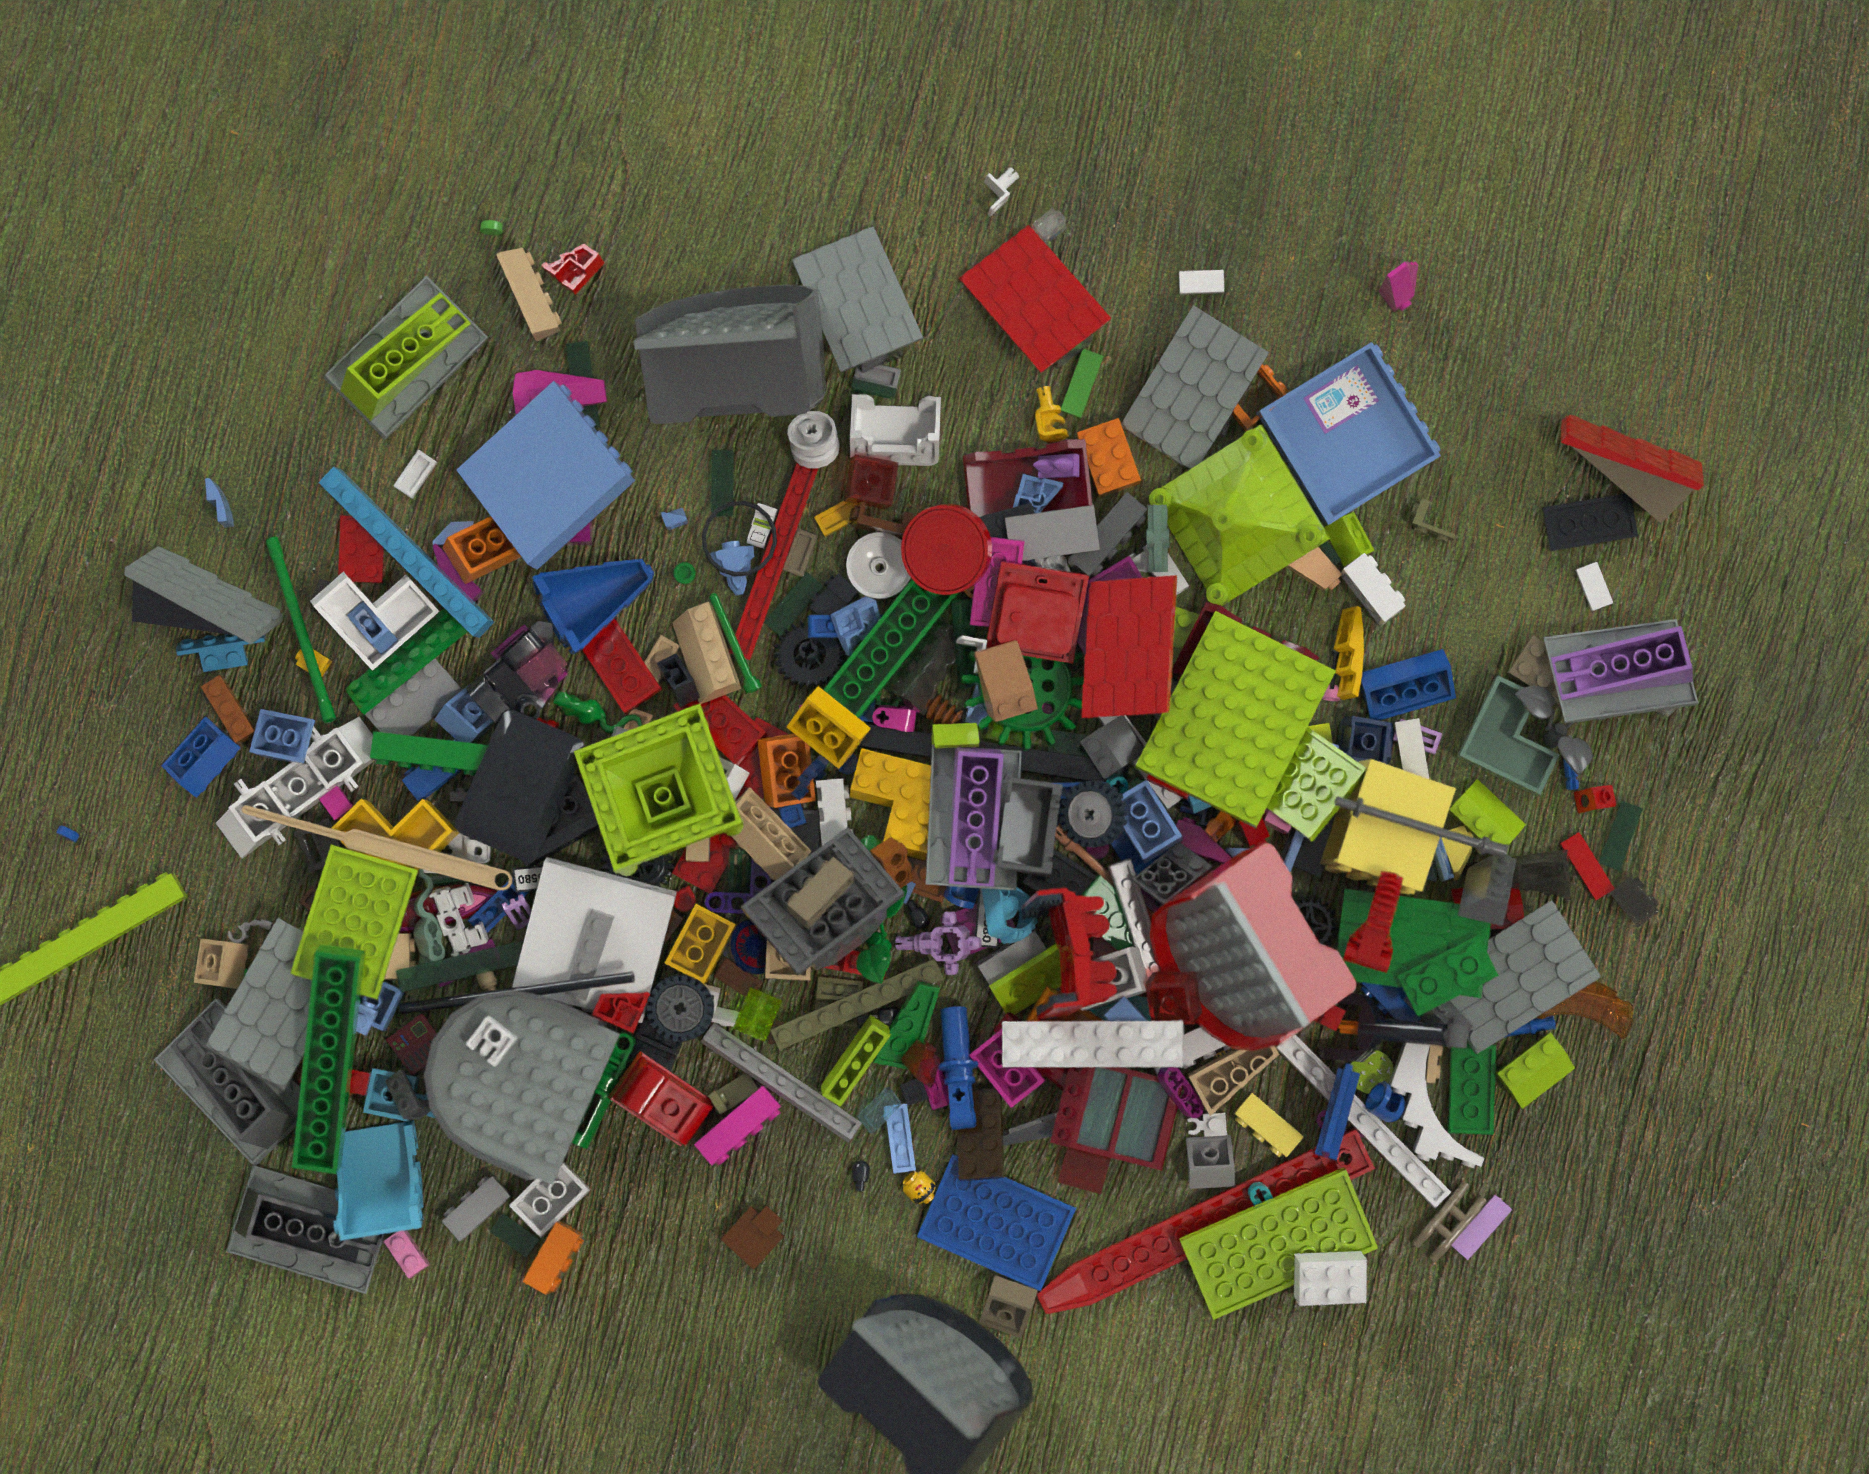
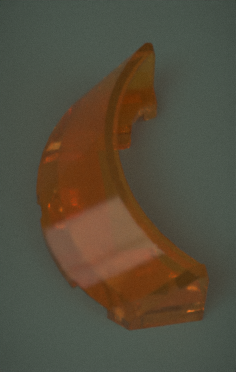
[1538,982,1633,1039]

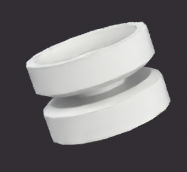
[787,411,840,468]

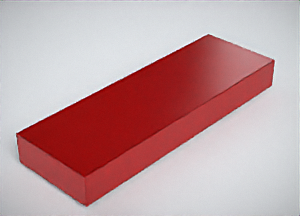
[1560,832,1615,901]

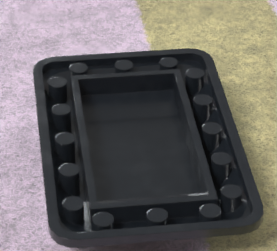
[455,710,584,862]

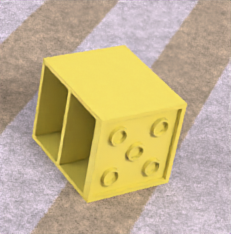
[1320,759,1456,895]

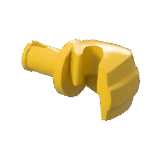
[1035,386,1069,443]

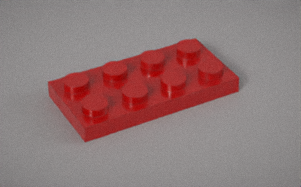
[583,619,662,714]
[673,695,767,766]

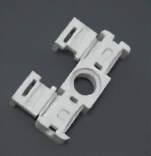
[429,883,489,957]

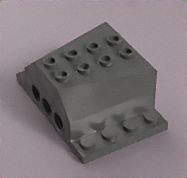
[741,827,904,976]

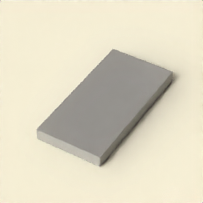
[1005,505,1100,561]

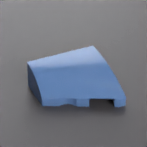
[830,596,881,656]

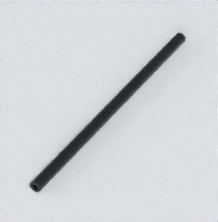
[400,971,635,1014]

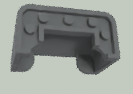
[993,777,1063,877]

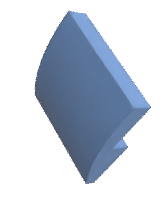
[205,478,234,528]
[1433,837,1454,882]

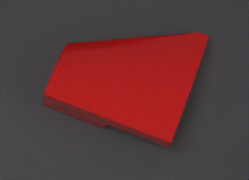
[542,244,604,295]

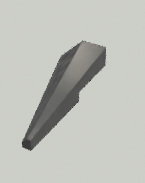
[1003,1112,1087,1146]

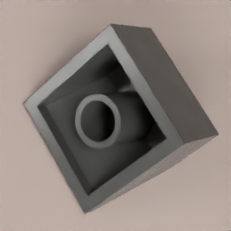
[1080,715,1145,779]

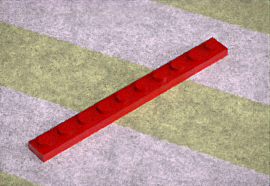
[729,463,819,661]

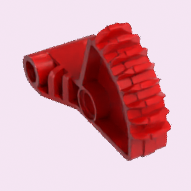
[1343,871,1403,973]

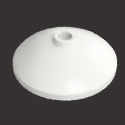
[846,532,911,599]

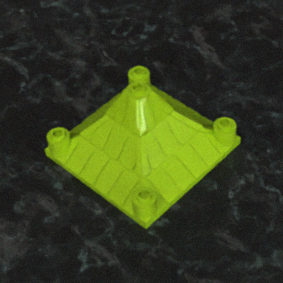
[1149,425,1331,606]
[574,704,744,876]

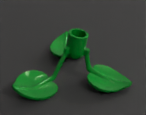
[856,885,908,984]

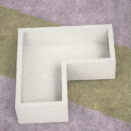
[310,571,439,671]

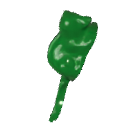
[553,691,643,734]

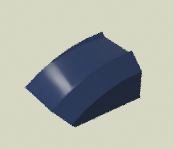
[1337,716,1394,765]

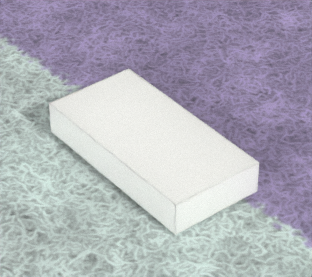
[1179,270,1224,295]
[393,450,437,499]
[1575,562,1613,611]

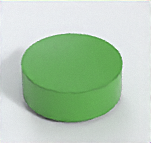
[480,220,503,235]

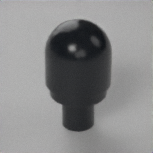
[906,899,930,929]
[852,1160,870,1192]

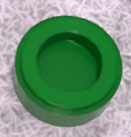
[673,562,696,585]

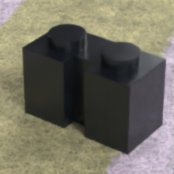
[810,574,859,615]
[657,653,700,707]

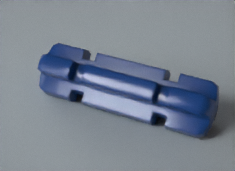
[1563,760,1579,790]

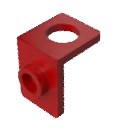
[1574,785,1616,813]

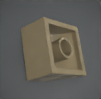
[979,1276,1038,1338]

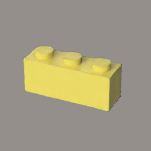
[1233,1093,1304,1158]

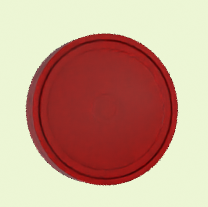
[901,504,992,595]

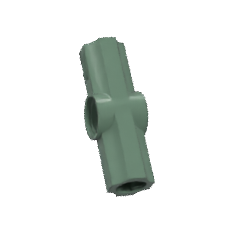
[1147,505,1169,572]

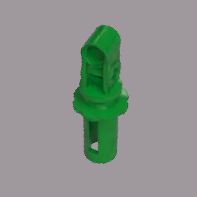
[572,1032,636,1149]

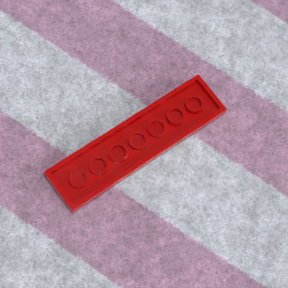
[672,717,788,894]

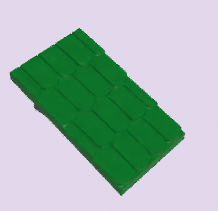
[1337,889,1491,998]

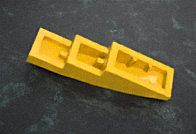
[1334,606,1364,700]

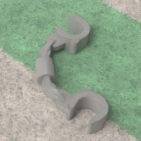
[228,919,274,943]

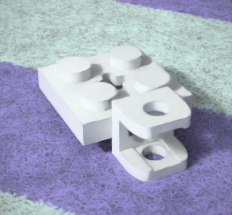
[423,833,491,874]

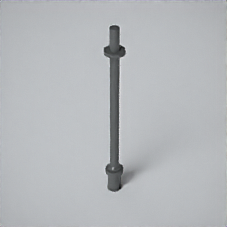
[1334,796,1508,859]

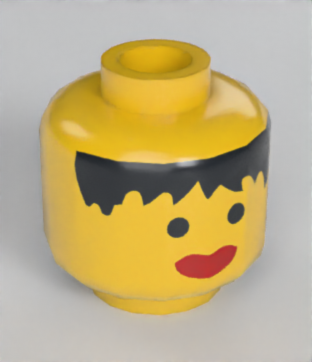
[903,1171,936,1204]

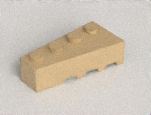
[1188,1046,1279,1116]

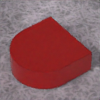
[674,886,696,912]

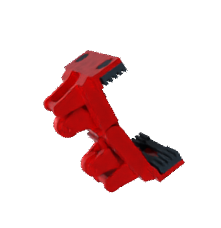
[1021,888,1117,1021]

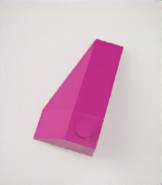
[513,370,607,414]

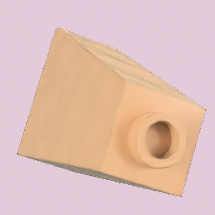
[1286,547,1342,591]

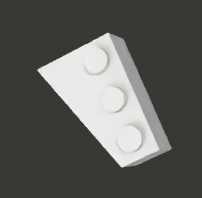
[816,778,853,846]

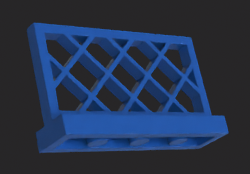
[1315,1063,1360,1161]

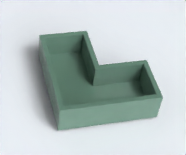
[1456,676,1560,796]

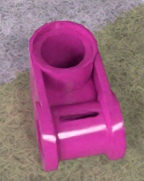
[873,705,917,732]

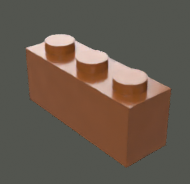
[201,675,255,745]

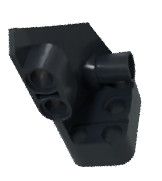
[466,621,558,725]

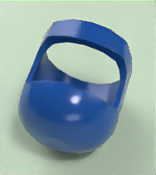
[943,886,980,909]
[1365,1081,1406,1122]

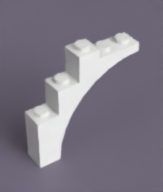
[1389,1043,1484,1168]

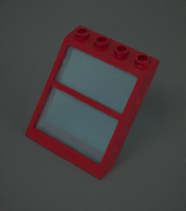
[1050,1067,1183,1171]

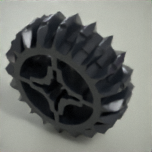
[1293,895,1339,946]

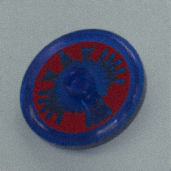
[729,919,767,975]

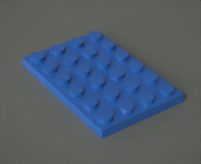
[917,1154,1076,1291]

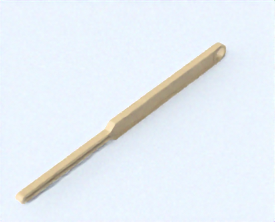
[242,805,513,890]

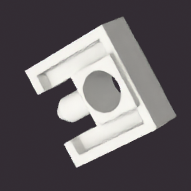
[466,1015,518,1067]

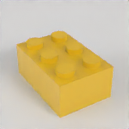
[787,686,871,769]
[665,904,737,985]

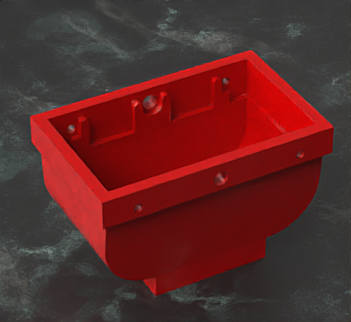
[608,1051,713,1147]

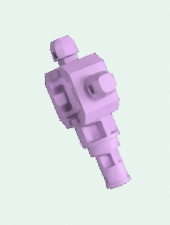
[895,911,982,975]

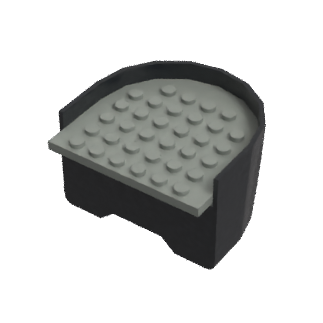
[818,1294,1033,1474]

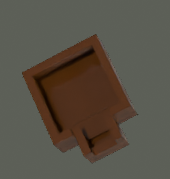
[721,1205,784,1270]

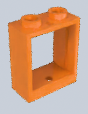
[1231,364,1288,432]

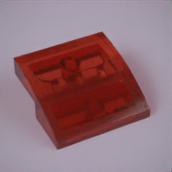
[1058,1138,1111,1194]

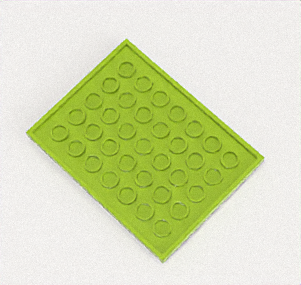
[1135,611,1336,828]

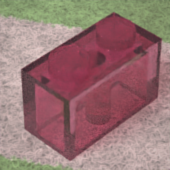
[516,642,568,692]

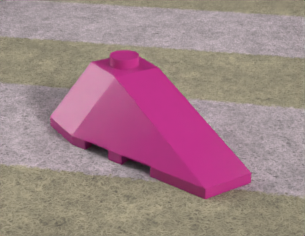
[1378,261,1418,312]

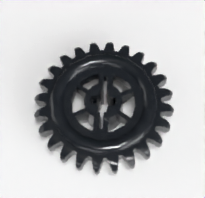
[773,620,846,690]
[601,848,674,887]

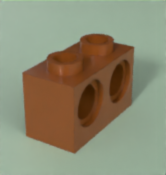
[870,837,913,888]

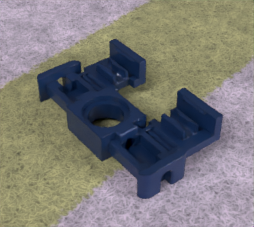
[791,754,829,801]

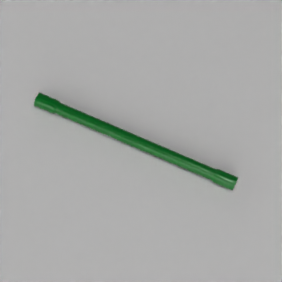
[265,537,336,723]

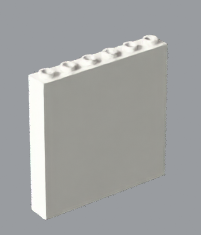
[512,857,677,1023]

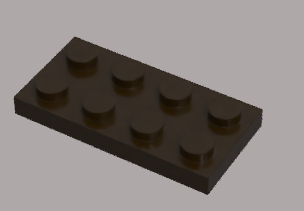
[957,1088,1004,1181]

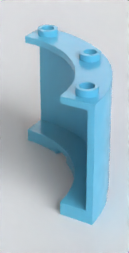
[334,1120,423,1241]

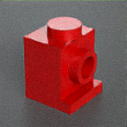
[1316,1005,1346,1032]

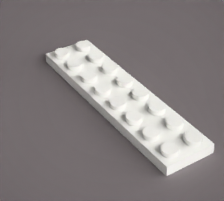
[1002,1021,1184,1067]

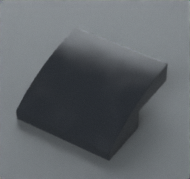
[628,1017,683,1071]

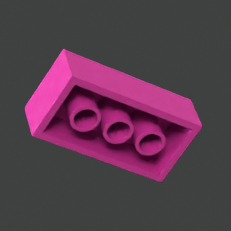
[694,1086,782,1166]

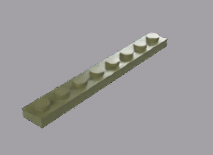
[771,959,944,1050]

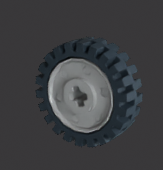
[1059,781,1128,848]

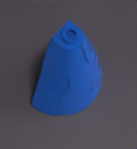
[532,559,654,655]

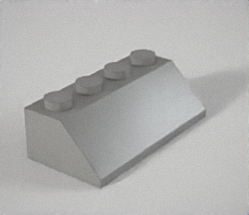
[365,658,463,736]

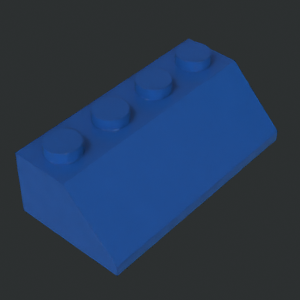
[1360,649,1456,720]

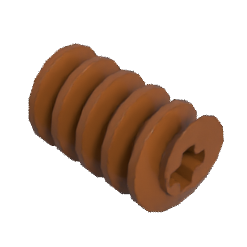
[914,689,963,724]

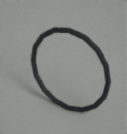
[702,501,777,577]

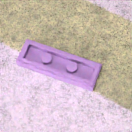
[1452,1194,1512,1260]

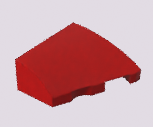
[592,992,650,1033]

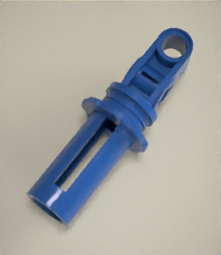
[937,1006,979,1130]

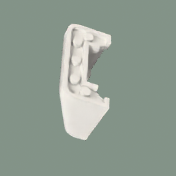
[850,394,941,466]

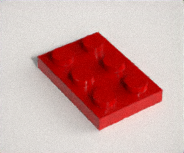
[338,515,385,583]

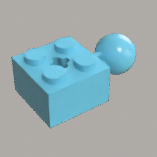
[363,1068,435,1121]

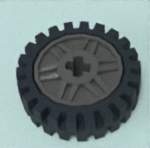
[647,975,714,1042]

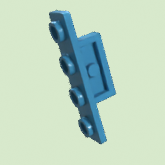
[176,634,266,672]

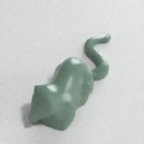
[413,869,445,968]

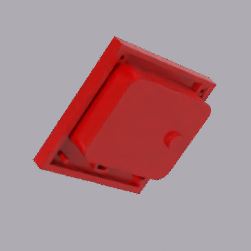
[986,561,1089,663]

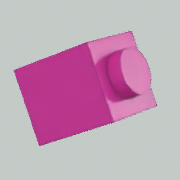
[319,786,353,822]

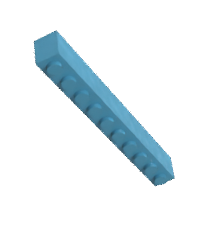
[318,467,494,638]

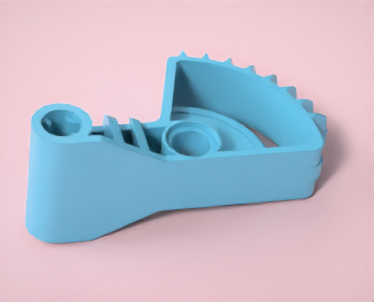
[982,887,1038,944]

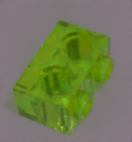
[733,987,782,1042]

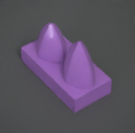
[1033,454,1079,479]

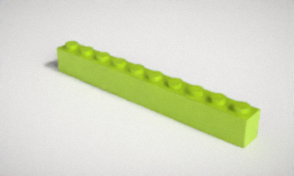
[0,872,188,1006]

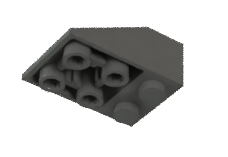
[1132,843,1212,905]

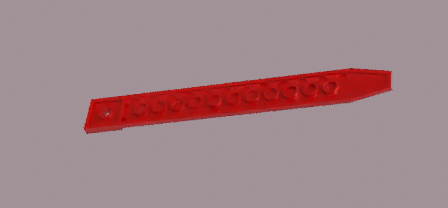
[1036,1128,1375,1314]

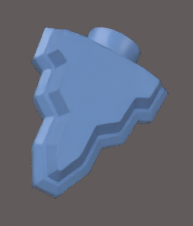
[710,541,754,596]

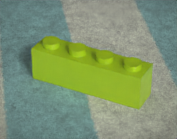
[821,1015,890,1107]

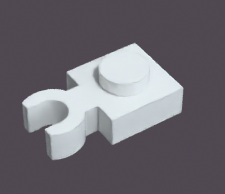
[1187,1113,1227,1137]

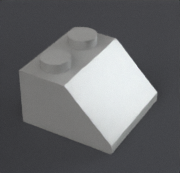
[1186,1135,1235,1189]

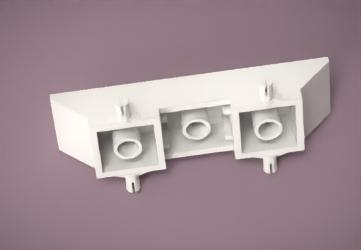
[216,717,375,859]

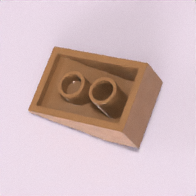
[974,640,1037,722]

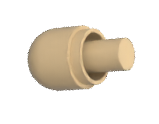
[477,968,498,991]

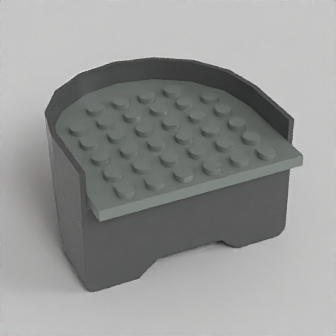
[634,285,826,424]
[424,990,620,1185]

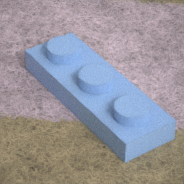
[885,1103,916,1173]

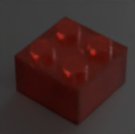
[844,454,899,510]
[1145,972,1202,1024]

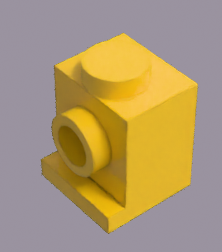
[295,649,332,677]

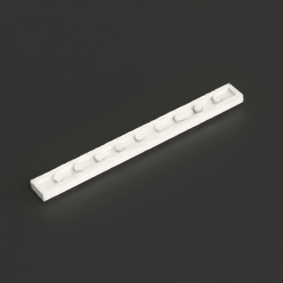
[1276,1034,1451,1208]

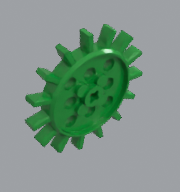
[961,634,1084,751]

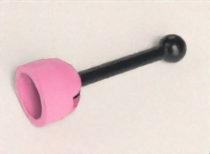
[1323,648,1340,701]

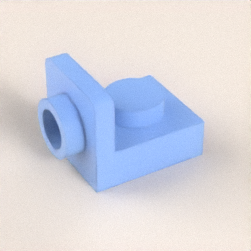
[356,1000,379,1036]

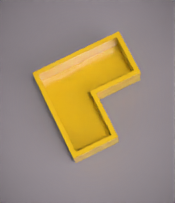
[850,748,931,860]
[332,798,459,873]

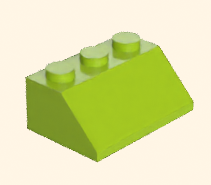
[1448,779,1526,845]
[1495,1032,1575,1109]

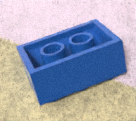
[162,716,241,798]

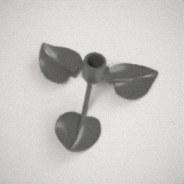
[1515,686,1603,775]

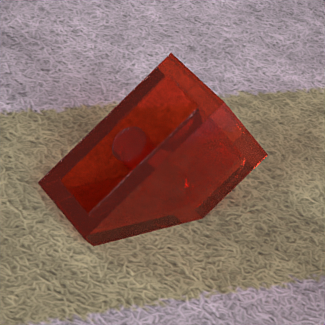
[900,1039,940,1088]

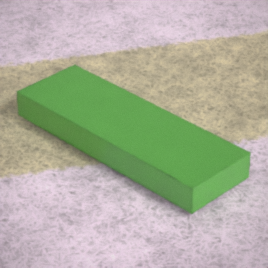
[1061,349,1104,419]

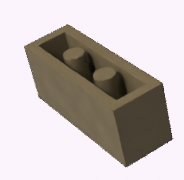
[787,857,854,929]

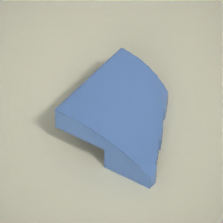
[1013,474,1063,513]

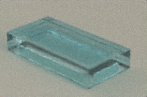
[857,1087,902,1133]

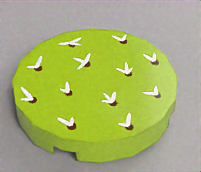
[1350,1050,1394,1094]

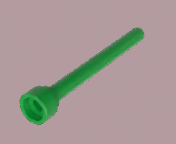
[709,593,762,694]

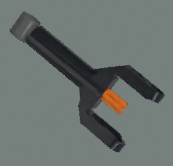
[1318,993,1468,1062]

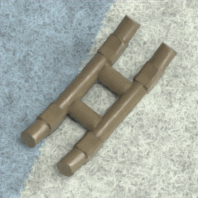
[1412,1182,1487,1262]

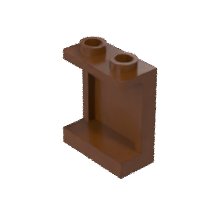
[849,501,913,539]

